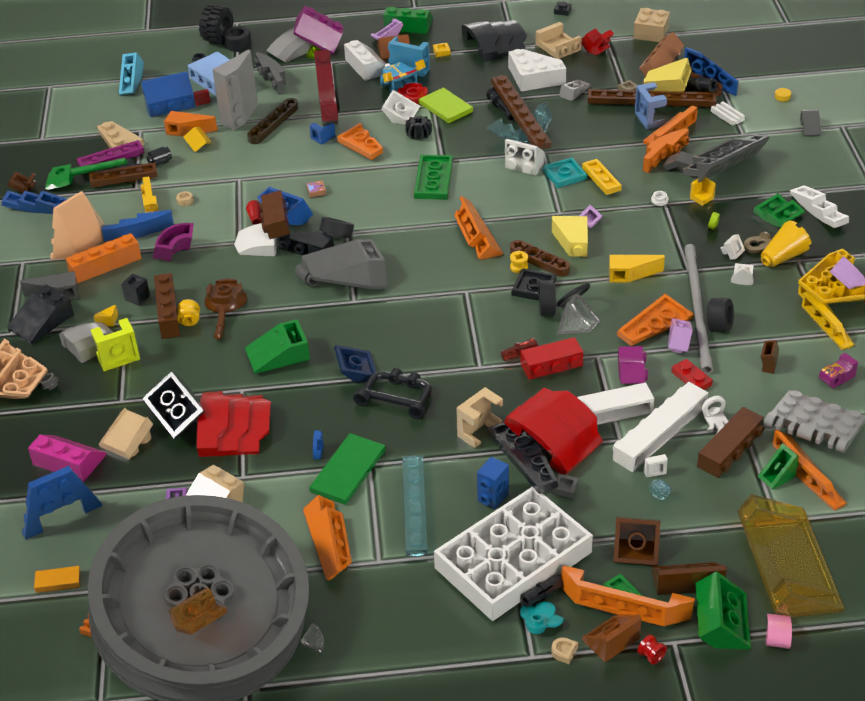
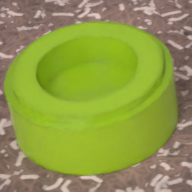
[708,212,720,230]

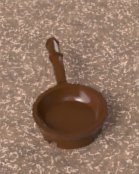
[204,278,248,340]

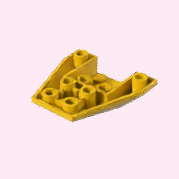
[798,249,865,304]

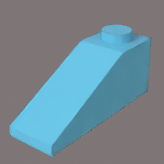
[119,52,144,95]

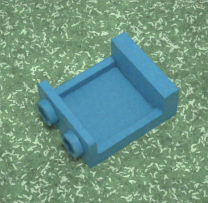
[388,37,430,77]

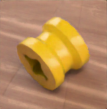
[510,251,528,273]

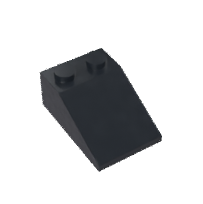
[7,284,74,344]
[143,371,205,439]

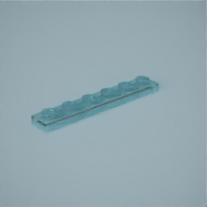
[402,455,428,556]

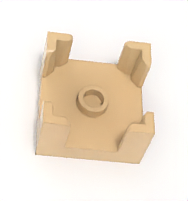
[457,387,503,448]

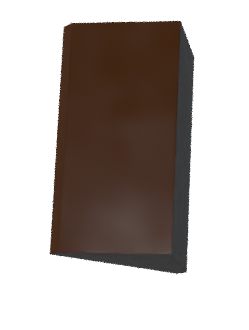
[651,562,727,595]

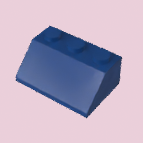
[141,71,196,117]

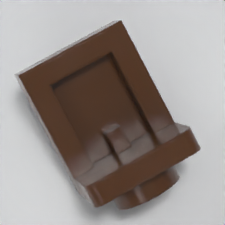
[7,172,36,193]

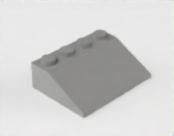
[212,50,258,131]

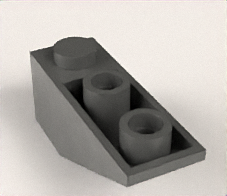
[20,271,79,300]

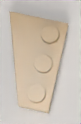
[97,121,145,148]

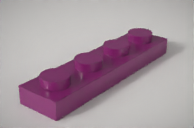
[77,140,145,167]

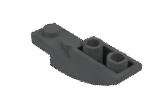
[254,52,286,95]

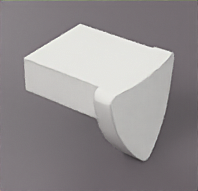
[731,263,754,285]

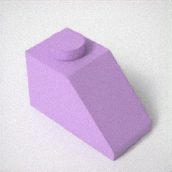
[668,318,693,353]

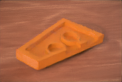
[337,123,383,160]

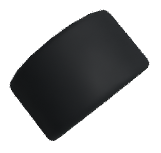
[224,26,252,52]
[707,298,734,332]

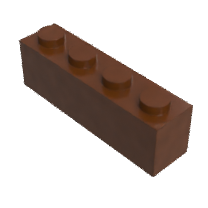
[154,273,180,339]
[697,407,765,478]

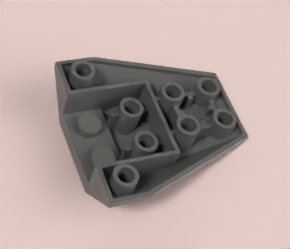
[302,239,387,289]

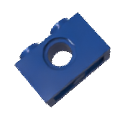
[477,457,509,509]

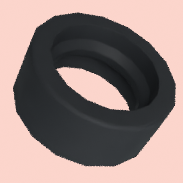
[319,217,354,238]
[538,280,556,316]

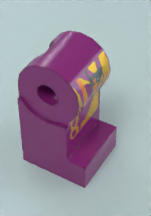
[819,353,858,388]

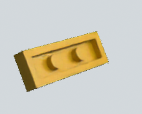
[582,159,622,195]

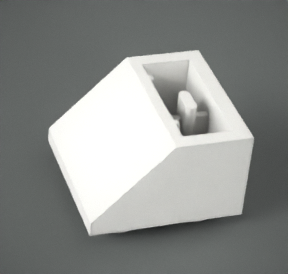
[505,139,544,176]

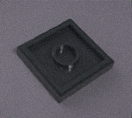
[511,268,557,301]

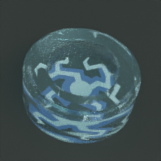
[649,479,671,500]

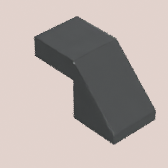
[663,151,694,171]

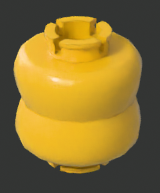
[177,299,200,326]

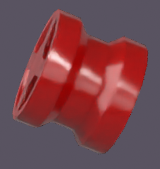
[637,635,667,665]

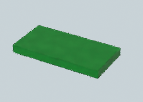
[414,155,453,200]
[309,433,386,505]

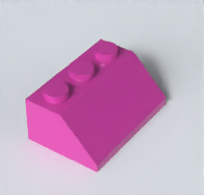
[28,434,106,482]

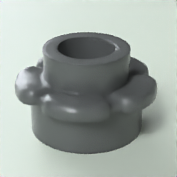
[40,373,59,390]

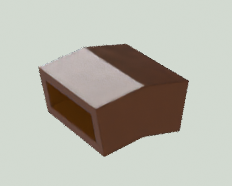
[761,340,779,374]

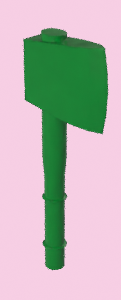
[45,158,127,189]

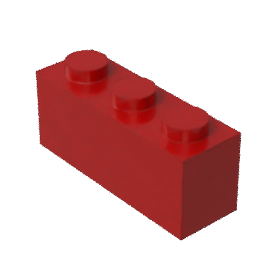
[521,337,584,380]

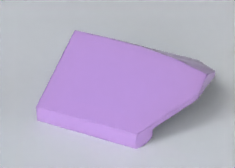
[371,19,403,40]
[830,256,865,289]

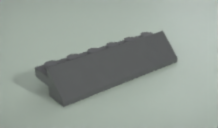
[683,135,769,183]

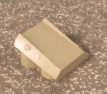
[98,408,153,459]

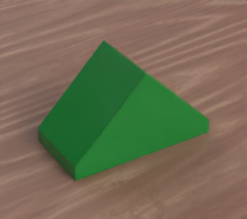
[757,443,799,490]

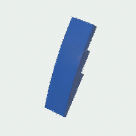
[1,191,67,214]
[102,210,174,243]

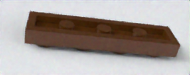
[89,162,158,187]

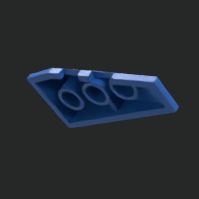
[684,47,739,96]
[257,187,314,225]

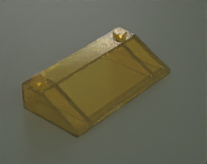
[737,494,845,617]

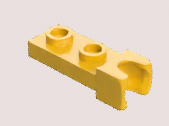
[140,177,159,213]

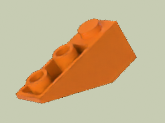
[164,111,218,136]

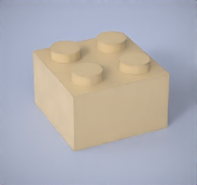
[633,8,670,42]

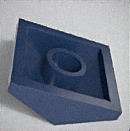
[334,345,376,383]

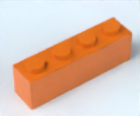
[65,233,142,283]

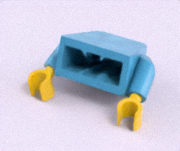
[380,59,426,92]

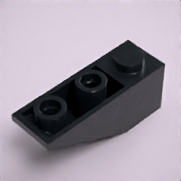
[277,231,334,255]

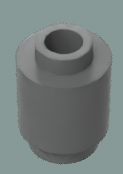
[295,262,319,286]

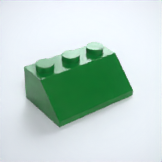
[383,7,433,34]
[696,571,751,650]

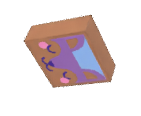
[306,180,326,198]

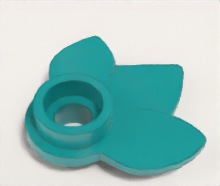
[520,602,564,634]

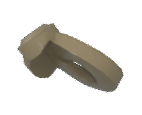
[744,232,772,253]

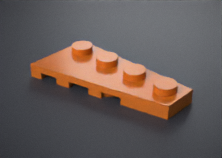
[617,294,694,346]

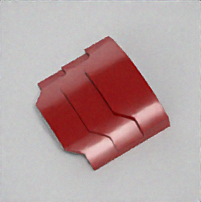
[504,388,603,475]
[197,391,271,457]

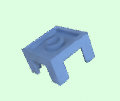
[635,82,667,130]

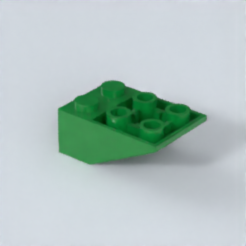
[245,319,310,374]

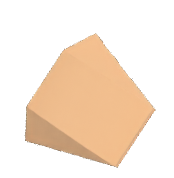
[50,191,105,260]
[0,339,48,399]

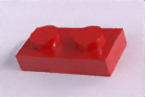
[671,359,713,390]

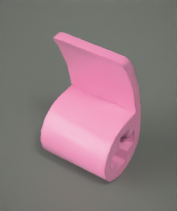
[766,614,792,649]

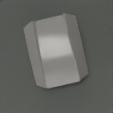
[267,27,310,63]
[59,322,114,363]

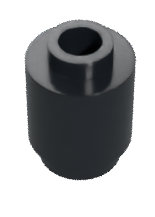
[146,147,172,167]

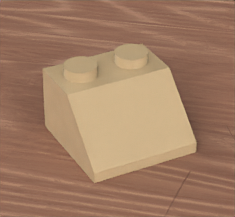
[186,465,244,503]

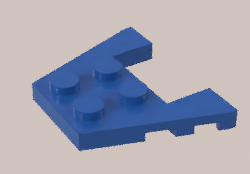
[22,466,103,540]

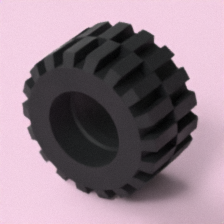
[199,4,234,44]

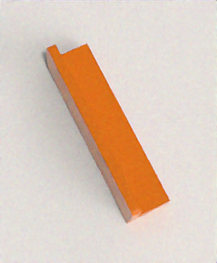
[643,106,697,145]

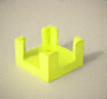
[91,318,140,371]

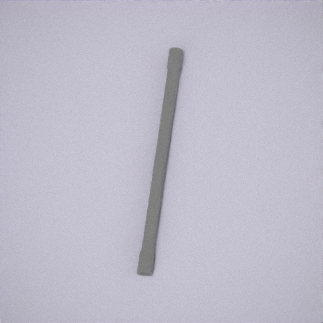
[684,244,713,374]

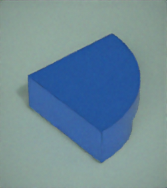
[313,430,324,459]

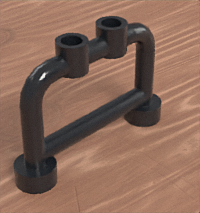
[353,368,432,419]

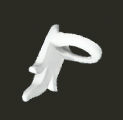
[702,396,728,434]

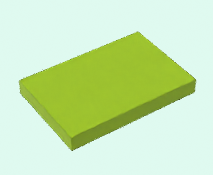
[419,88,473,123]

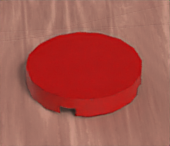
[397,83,428,104]

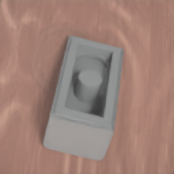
[559,79,591,101]

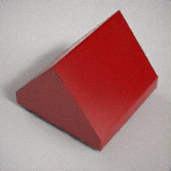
[193,89,211,106]

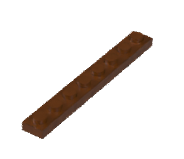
[491,75,551,149]
[588,89,716,107]

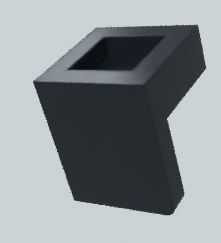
[121,274,150,306]

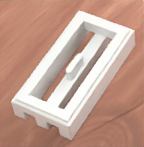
[711,102,745,126]

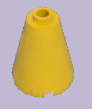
[761,221,811,267]

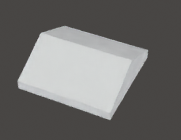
[382,90,420,125]

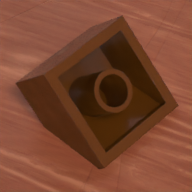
[613,516,661,565]

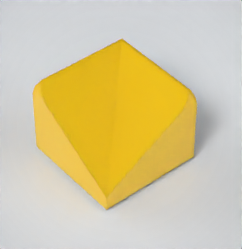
[94,305,118,327]

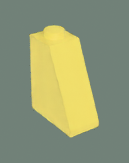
[644,58,692,92]
[552,216,588,257]

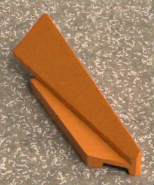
[454,196,504,260]
[773,430,847,511]
[303,495,352,580]

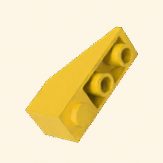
[609,255,665,283]

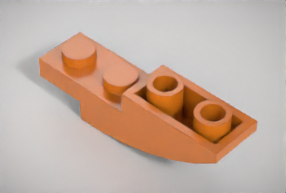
[643,128,690,173]

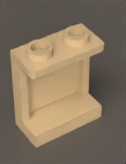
[536,22,582,59]

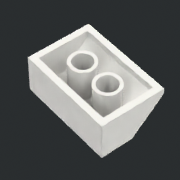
[344,40,386,81]

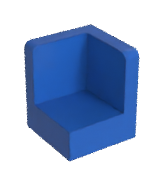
[309,123,336,145]

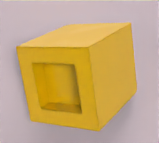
[183,127,211,152]
[690,178,716,206]

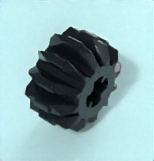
[405,115,432,140]

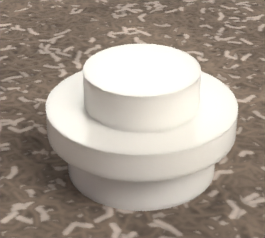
[651,191,669,206]

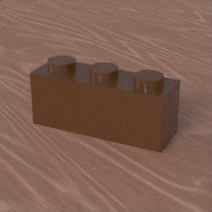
[259,190,290,239]

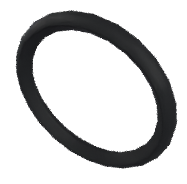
[557,283,590,307]

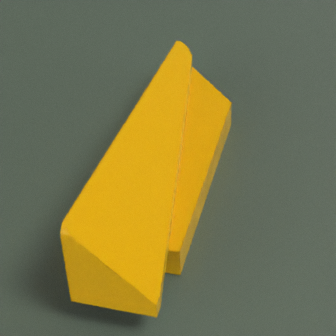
[798,285,855,350]

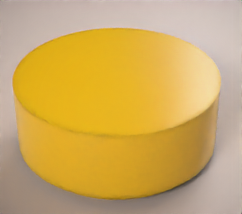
[775,88,791,102]

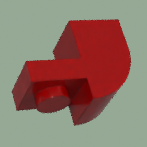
[581,28,614,55]

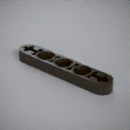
[247,98,298,144]

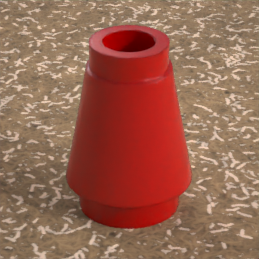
[246,200,262,225]

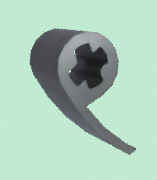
[800,110,821,136]

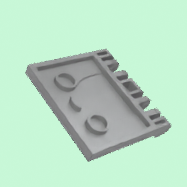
[764,390,865,453]

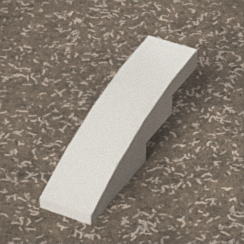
[790,186,849,228]

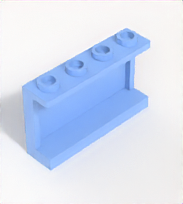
[188,52,255,96]

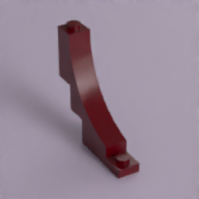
[314,50,338,126]

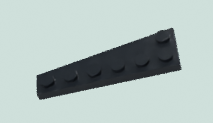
[487,423,558,494]

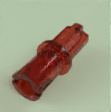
[500,338,538,361]

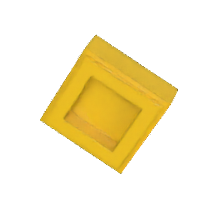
[433,43,451,57]

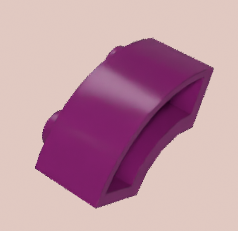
[153,223,194,261]
[618,346,648,384]

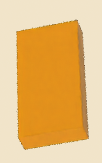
[34,566,81,593]

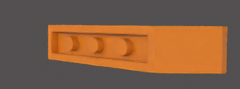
[560,565,695,626]

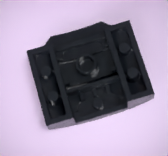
[462,20,527,62]

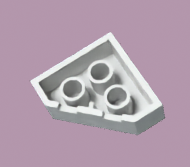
[508,49,566,91]

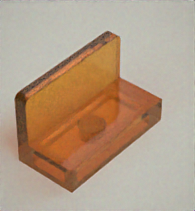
[168,588,228,635]

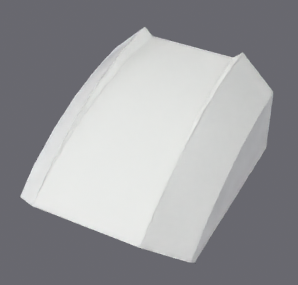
[234,224,278,256]

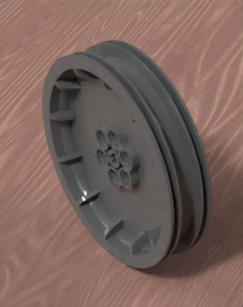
[88,495,309,701]

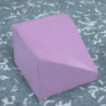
[579,205,603,229]

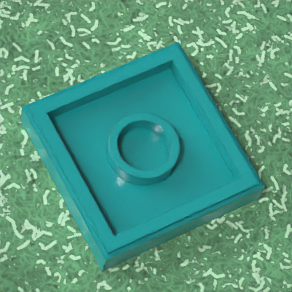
[542,157,587,188]

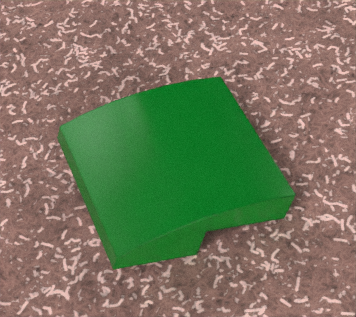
[753,193,805,228]

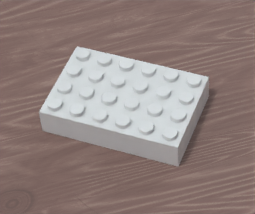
[434,487,593,621]

